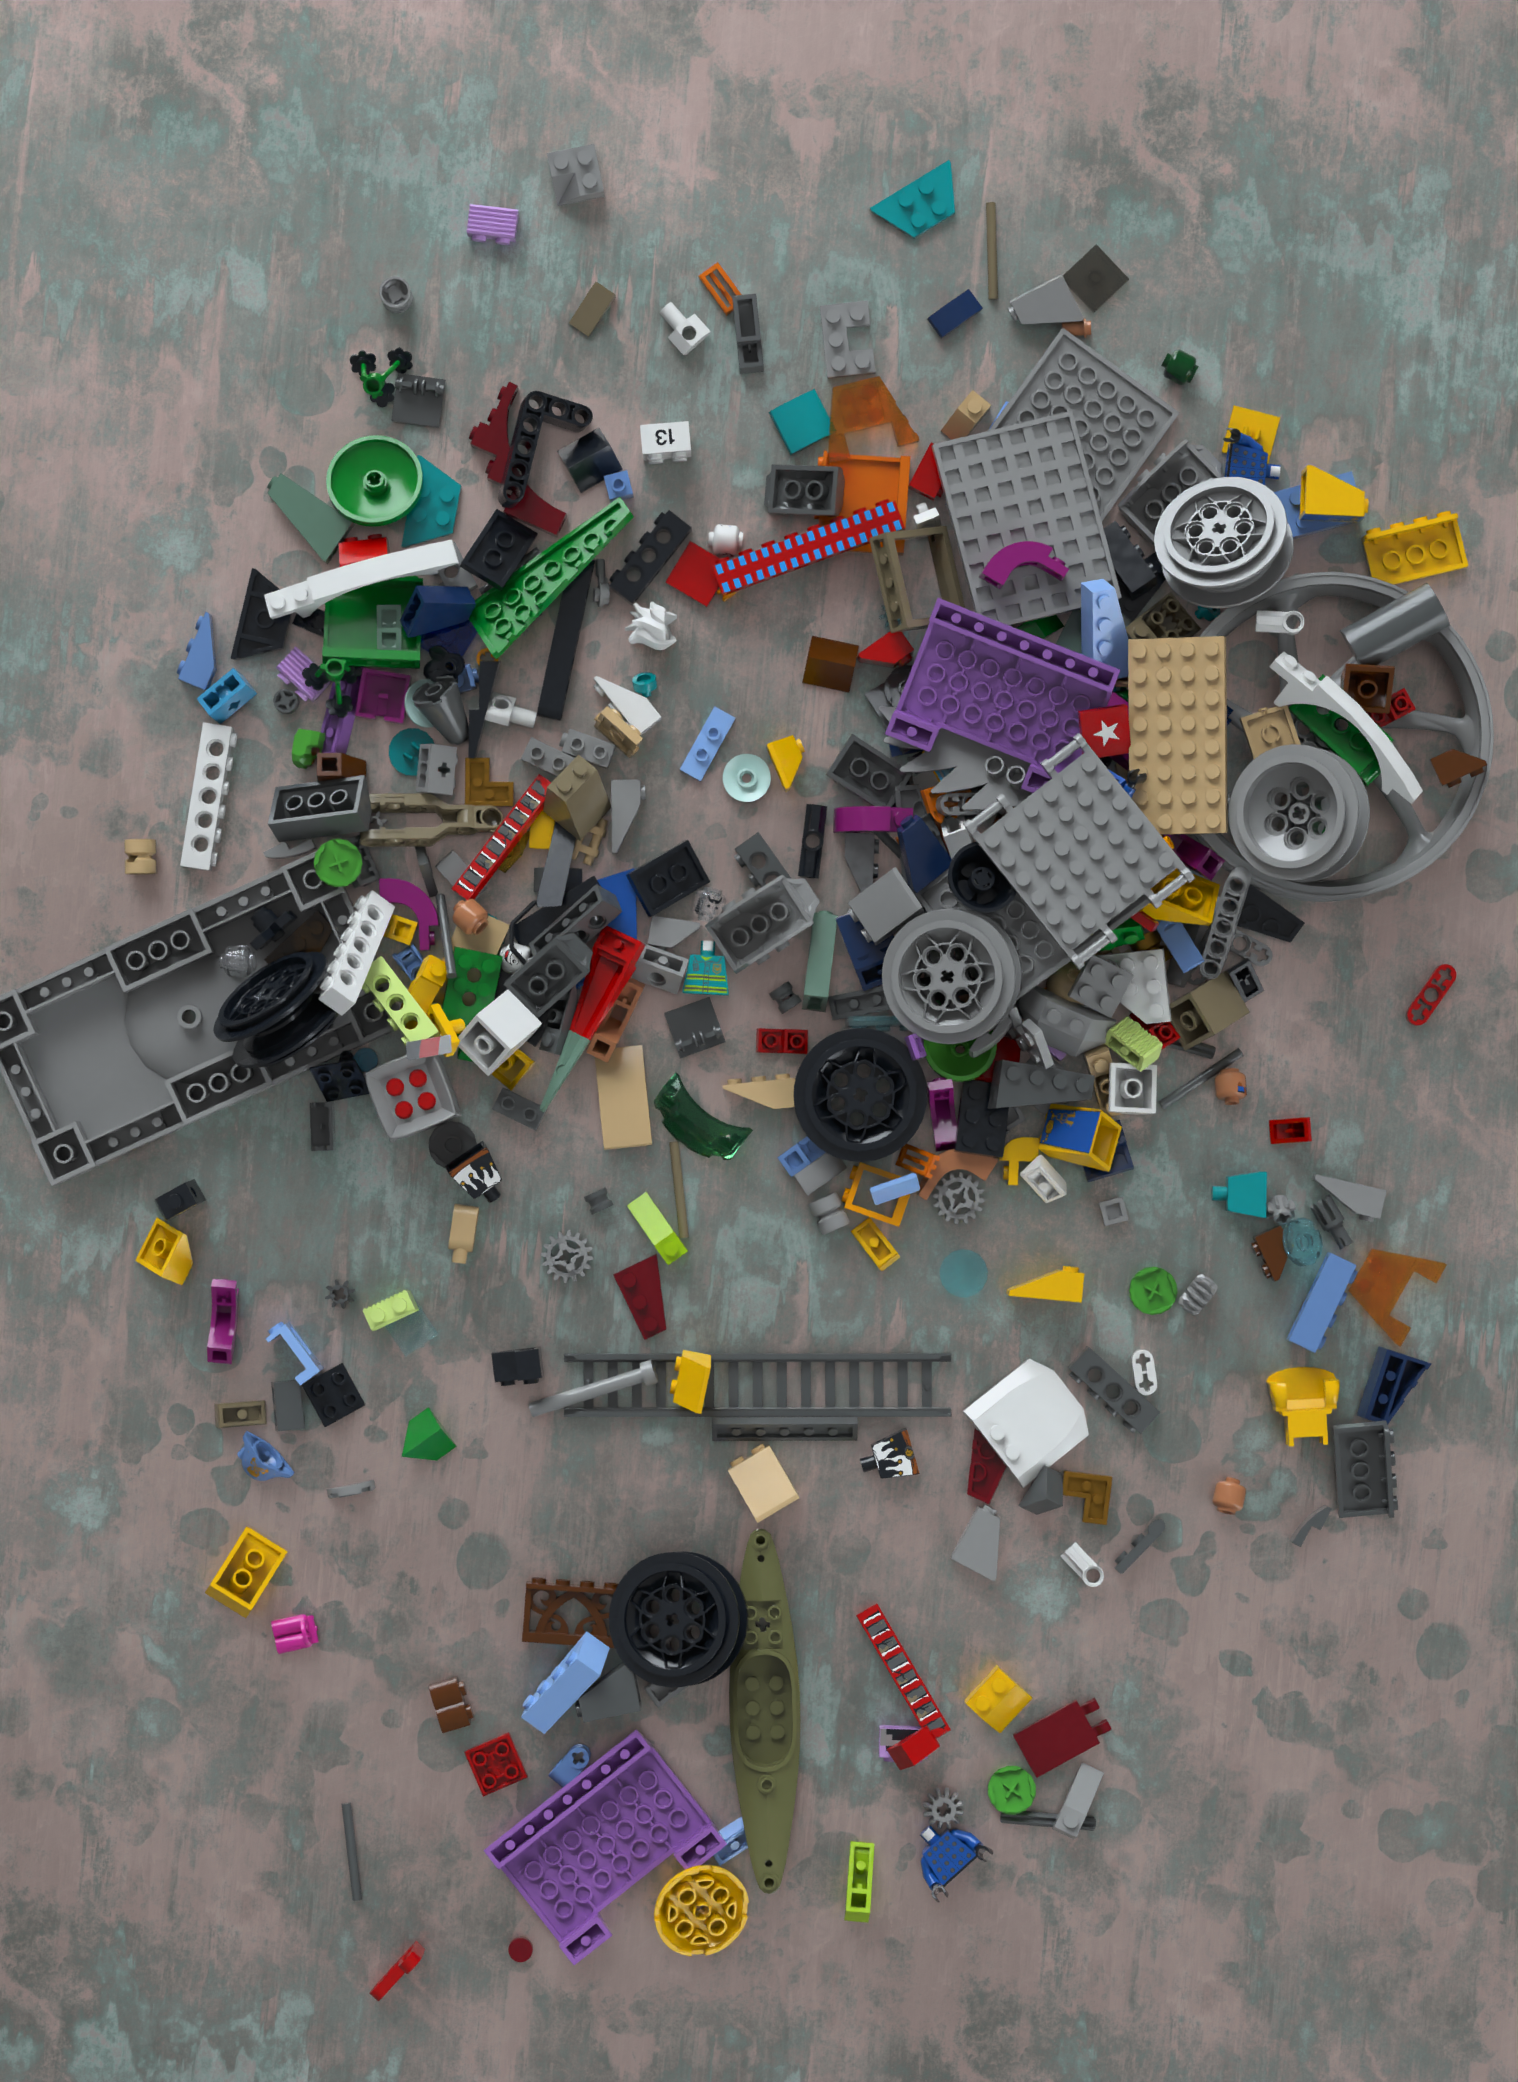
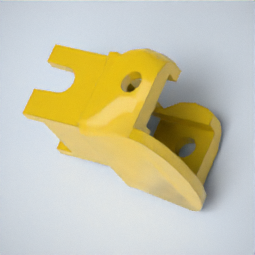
[1266,1367,1340,1446]

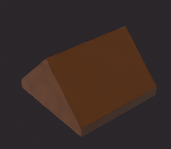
[802,636,859,693]
[1340,664,1395,713]

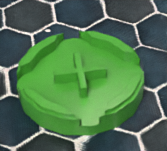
[314,839,363,888]
[1129,1267,1178,1315]
[987,1766,1036,1815]

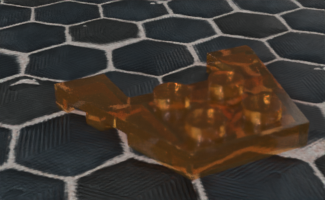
[827,376,920,464]
[1348,1249,1447,1347]

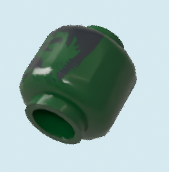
[1161,349,1199,385]

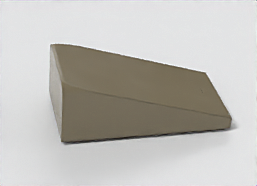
[569,282,616,337]
[214,1400,267,1428]

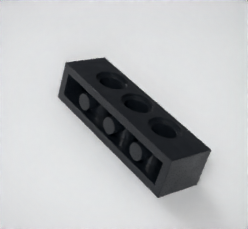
[609,510,692,606]

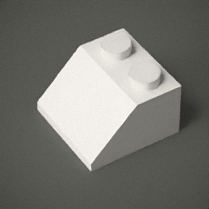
[1108,1063,1157,1115]

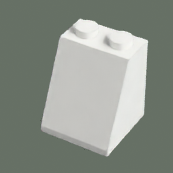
[458,990,542,1076]

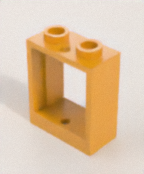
[841,1162,910,1227]

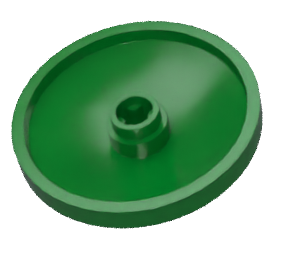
[326,435,423,527]

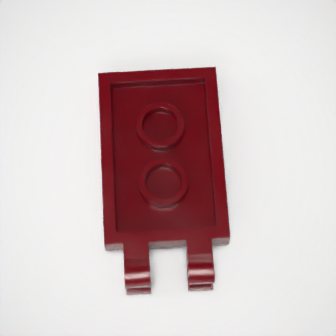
[1013,1697,1112,1778]

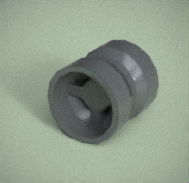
[769,981,802,1014]

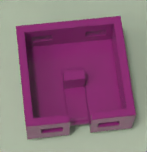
[355,668,412,725]

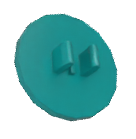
[389,728,435,776]

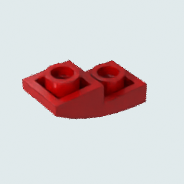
[1366,688,1416,728]
[1129,1013,1181,1050]
[756,1028,808,1054]

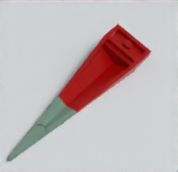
[540,926,646,1112]

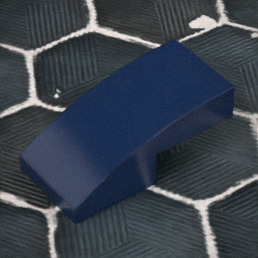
[927,289,983,338]

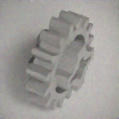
[932,1172,985,1224]
[541,1230,594,1283]

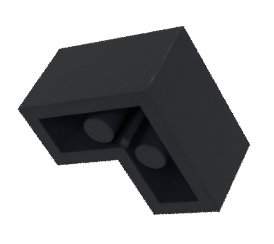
[491,1346,544,1386]

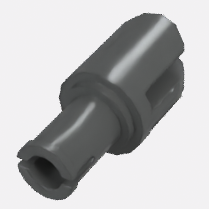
[1309,1194,1353,1250]

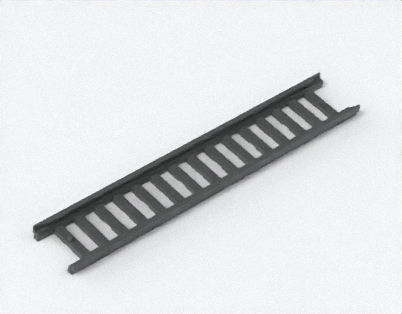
[564,1353,952,1417]

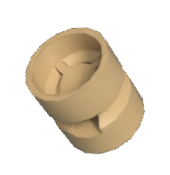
[124,839,157,875]

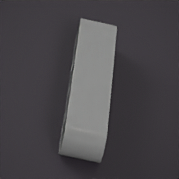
[1199,866,1251,979]

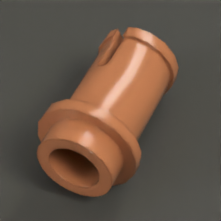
[1062,318,1091,338]

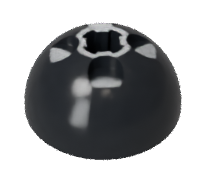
[948,842,1017,913]

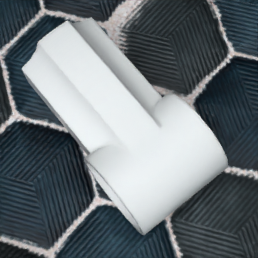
[1255,610,1305,635]
[1060,1542,1104,1587]

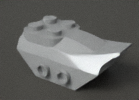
[1118,439,1223,545]
[705,875,820,974]

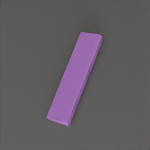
[321,666,366,754]

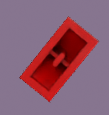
[1269,1117,1312,1144]
[887,1725,940,1770]

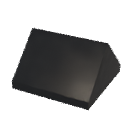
[557,428,623,493]

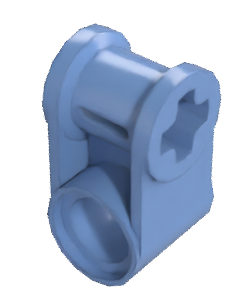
[392,942,424,981]
[548,1743,591,1787]

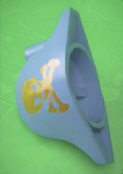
[237,1431,294,1481]

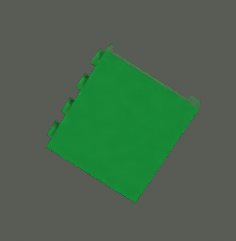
[322,576,423,669]

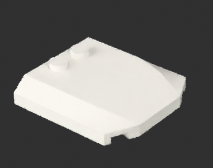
[963,1359,1089,1488]

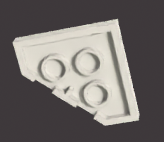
[1097,949,1172,1024]

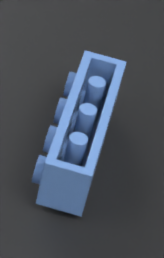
[1287,1252,1358,1353]

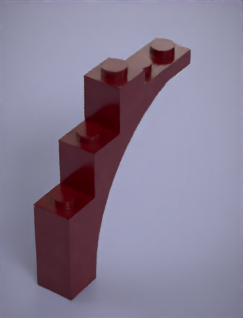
[469,382,567,538]

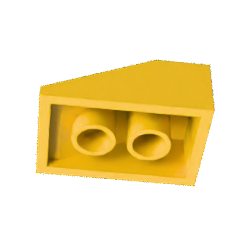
[1141,869,1220,926]
[1006,1266,1084,1303]
[205,1526,288,1618]

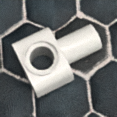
[659,302,711,356]
[485,692,537,728]

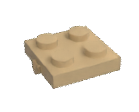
[1240,705,1301,760]
[594,706,643,758]

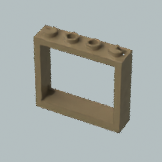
[869,526,965,633]

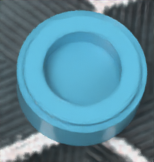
[354,1048,378,1072]

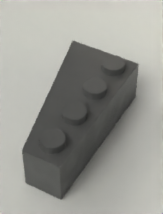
[988,1060,1095,1109]

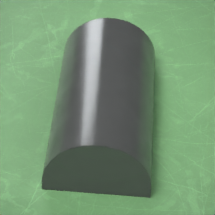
[1340,583,1450,665]

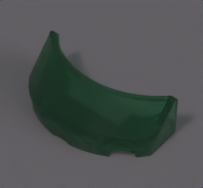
[653,1072,753,1160]

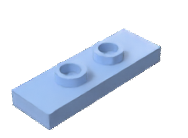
[680,706,736,782]

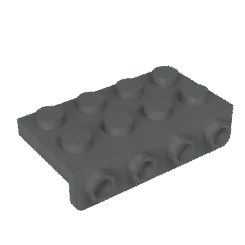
[1333,1420,1398,1518]

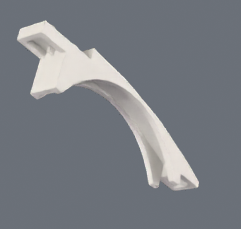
[264,540,459,619]
[1270,651,1423,804]

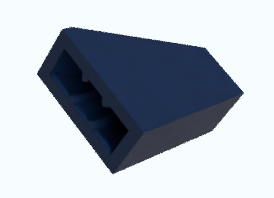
[400,586,476,638]
[896,814,952,893]

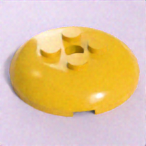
[654,1865,749,1957]

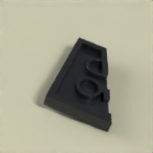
[1117,552,1166,622]
[1222,884,1305,943]

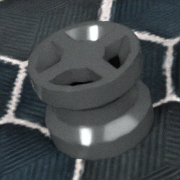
[273,689,299,714]
[584,1187,613,1214]

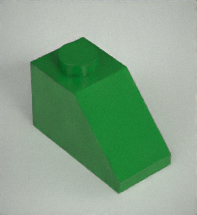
[1017,615,1064,640]

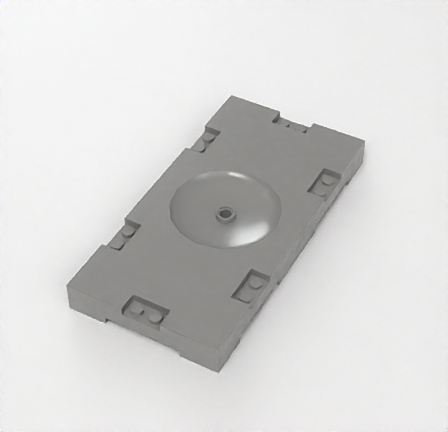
[0,851,400,1186]

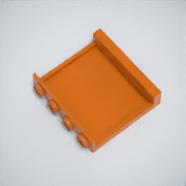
[814,450,910,556]

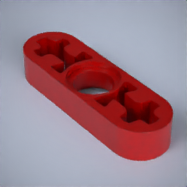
[1406,964,1456,1026]

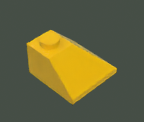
[766,735,805,792]
[135,1218,193,1285]

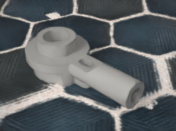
[593,559,610,607]

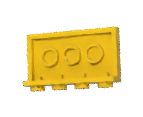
[1361,511,1468,585]

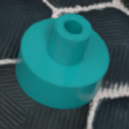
[1195,605,1220,621]
[632,672,657,698]

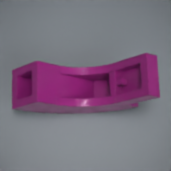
[979,541,1069,589]
[833,806,913,833]
[1164,834,1225,881]
[379,878,440,951]
[927,1077,957,1152]
[207,1279,239,1364]

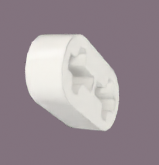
[1131,1349,1157,1395]

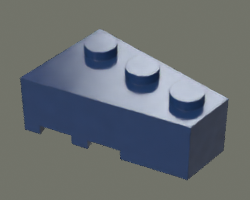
[1357,1346,1431,1425]

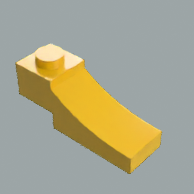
[399,954,447,1030]

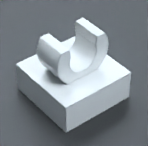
[913,502,942,529]

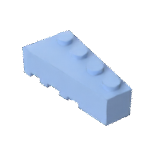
[1081,579,1128,679]
[521,1631,610,1734]

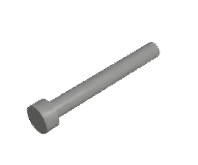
[529,1359,659,1417]

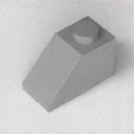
[648,916,700,951]

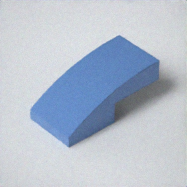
[777,1136,826,1177]

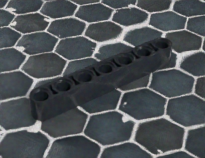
[537,558,595,721]

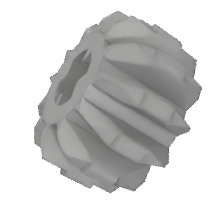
[1178,1274,1217,1316]
[923,1788,964,1829]

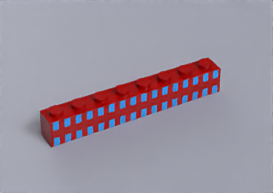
[712,499,905,596]

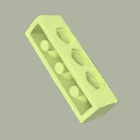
[362,956,440,1046]

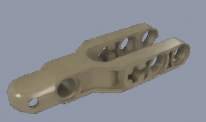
[360,793,504,847]

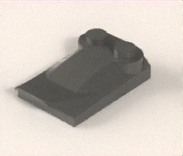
[764,464,845,517]
[826,734,914,807]
[504,932,593,1019]

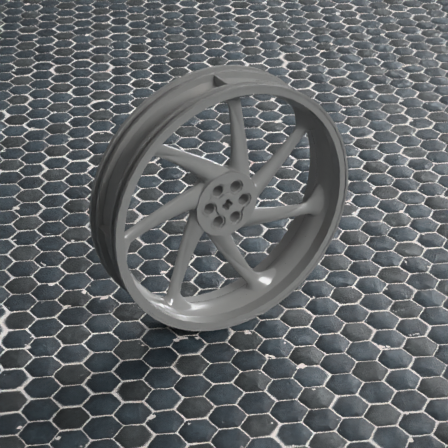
[1191,572,1494,902]

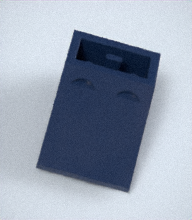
[835,913,894,991]

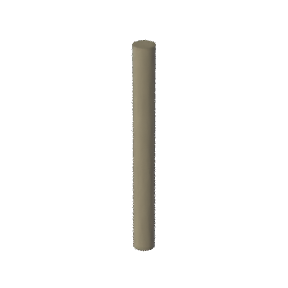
[986,202,998,300]
[669,1141,689,1238]

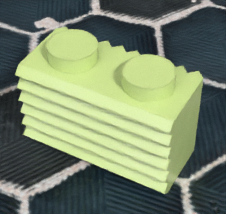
[1105,1016,1163,1072]
[363,1289,419,1331]

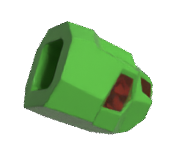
[292,729,325,769]

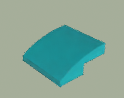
[768,389,837,455]

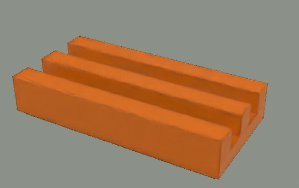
[698,262,742,316]
[895,1144,940,1179]

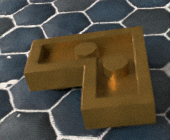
[465,758,514,807]
[1063,1470,1113,1525]

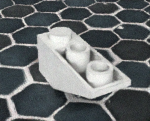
[594,676,662,735]

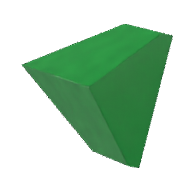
[402,1407,457,1461]

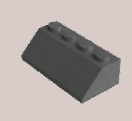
[268,775,372,842]

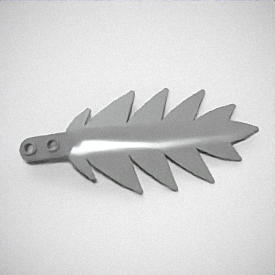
[879,706,1033,810]

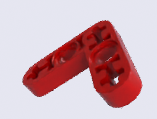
[369,1941,425,2001]

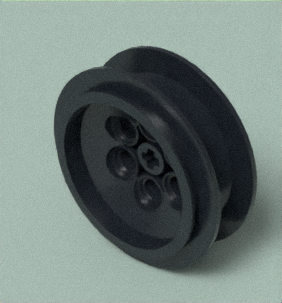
[213,952,338,1068]
[794,1028,927,1162]
[609,1551,748,1688]

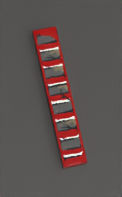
[451,774,552,900]
[856,1603,951,1739]

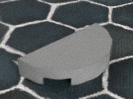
[327,1480,375,1499]

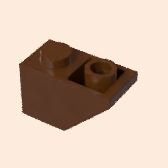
[1430,749,1487,788]
[317,753,366,781]
[1251,1225,1291,1282]

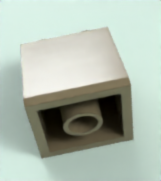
[543,755,611,841]
[1170,971,1250,1051]

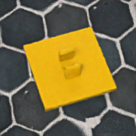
[1222,405,1280,464]

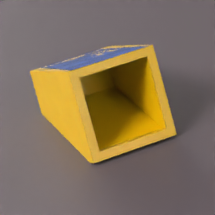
[1299,465,1369,522]
[1038,1104,1122,1172]

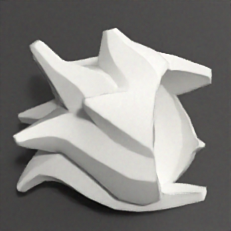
[625,602,677,650]

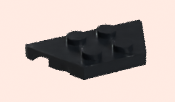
[231,568,292,660]

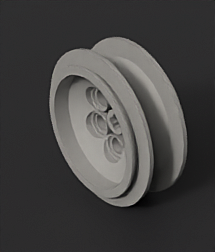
[1154,477,1294,608]
[1229,744,1370,882]
[882,908,1021,1044]

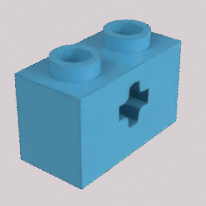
[197,668,257,725]

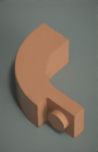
[586,978,646,1063]
[917,1149,998,1200]

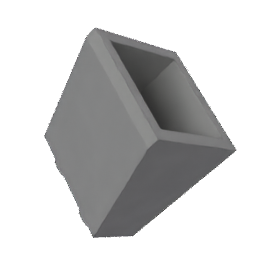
[848,867,924,945]

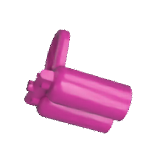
[271,1614,319,1654]

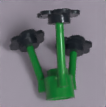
[350,347,413,408]
[302,658,362,718]

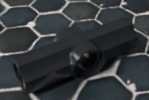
[798,804,827,879]

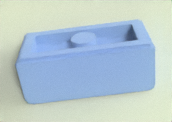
[869,1173,920,1205]
[713,1816,748,1866]

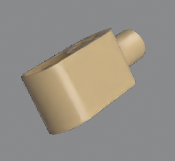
[448,1204,479,1264]

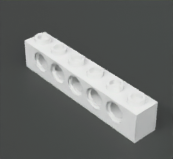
[180,722,237,871]
[318,890,395,1016]

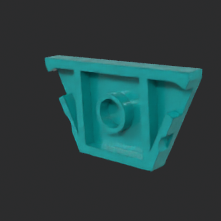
[870,160,955,239]
[401,455,462,548]

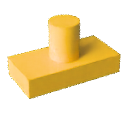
[426,1003,466,1057]

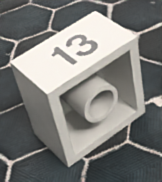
[640,421,692,464]

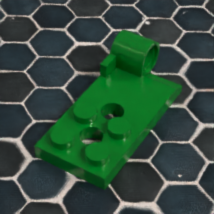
[1289,674,1394,787]
[442,946,503,1062]

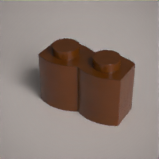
[429,1676,474,1733]

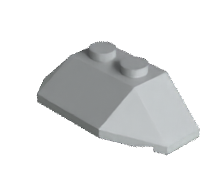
[1018,986,1117,1057]

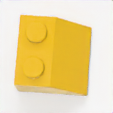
[669,1350,711,1414]
[964,1665,1033,1733]

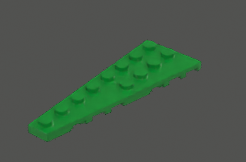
[469,497,634,659]

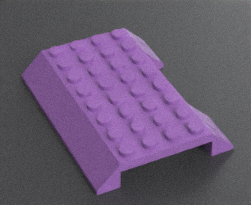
[885,598,1120,793]
[484,1729,727,1965]

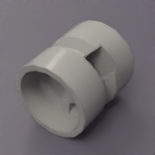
[379,276,413,313]
[808,1192,850,1235]

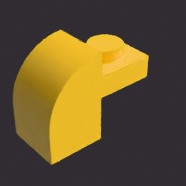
[998,1137,1039,1185]

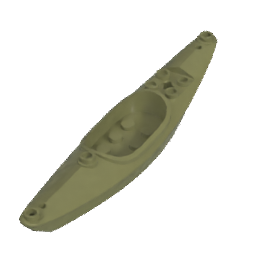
[729,1529,801,1894]

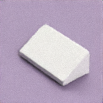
[1020,1155,1067,1203]

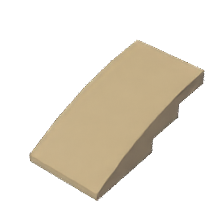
[433,916,509,1006]
[595,1045,652,1150]

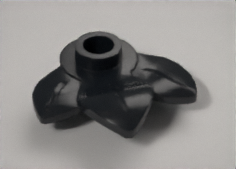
[423,645,465,683]

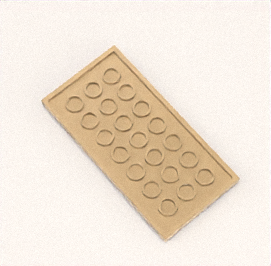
[1128,636,1228,835]

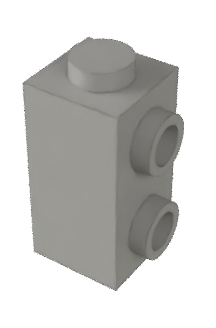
[559,729,616,769]
[521,737,575,777]

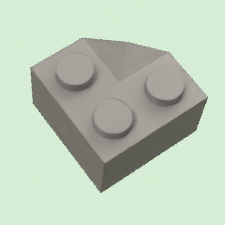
[547,144,605,206]

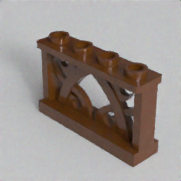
[522,1577,618,1648]

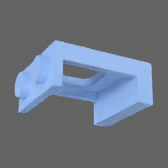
[265,1322,324,1385]

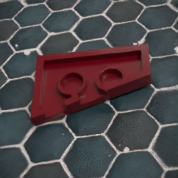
[613,1254,666,1340]
[967,1428,1007,1504]

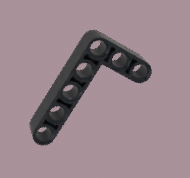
[498,391,593,508]

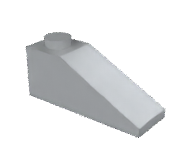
[611,780,646,854]
[1312,1174,1387,1222]
[1052,1762,1104,1839]

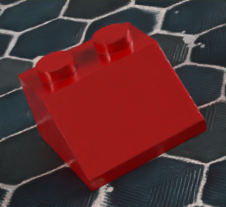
[338,534,390,567]
[857,631,914,668]

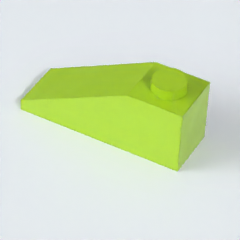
[627,1192,688,1265]
[844,1841,875,1923]

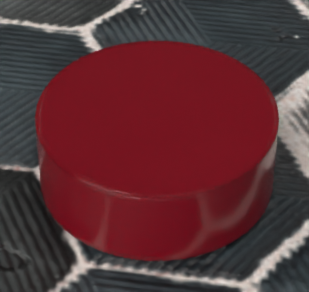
[508,1937,533,1962]

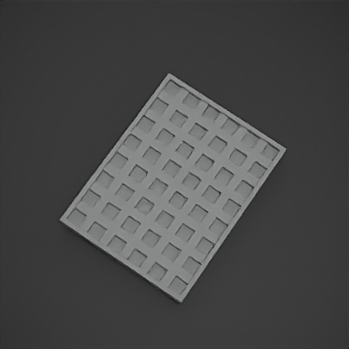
[931,411,1122,626]

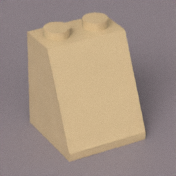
[728,1443,799,1523]

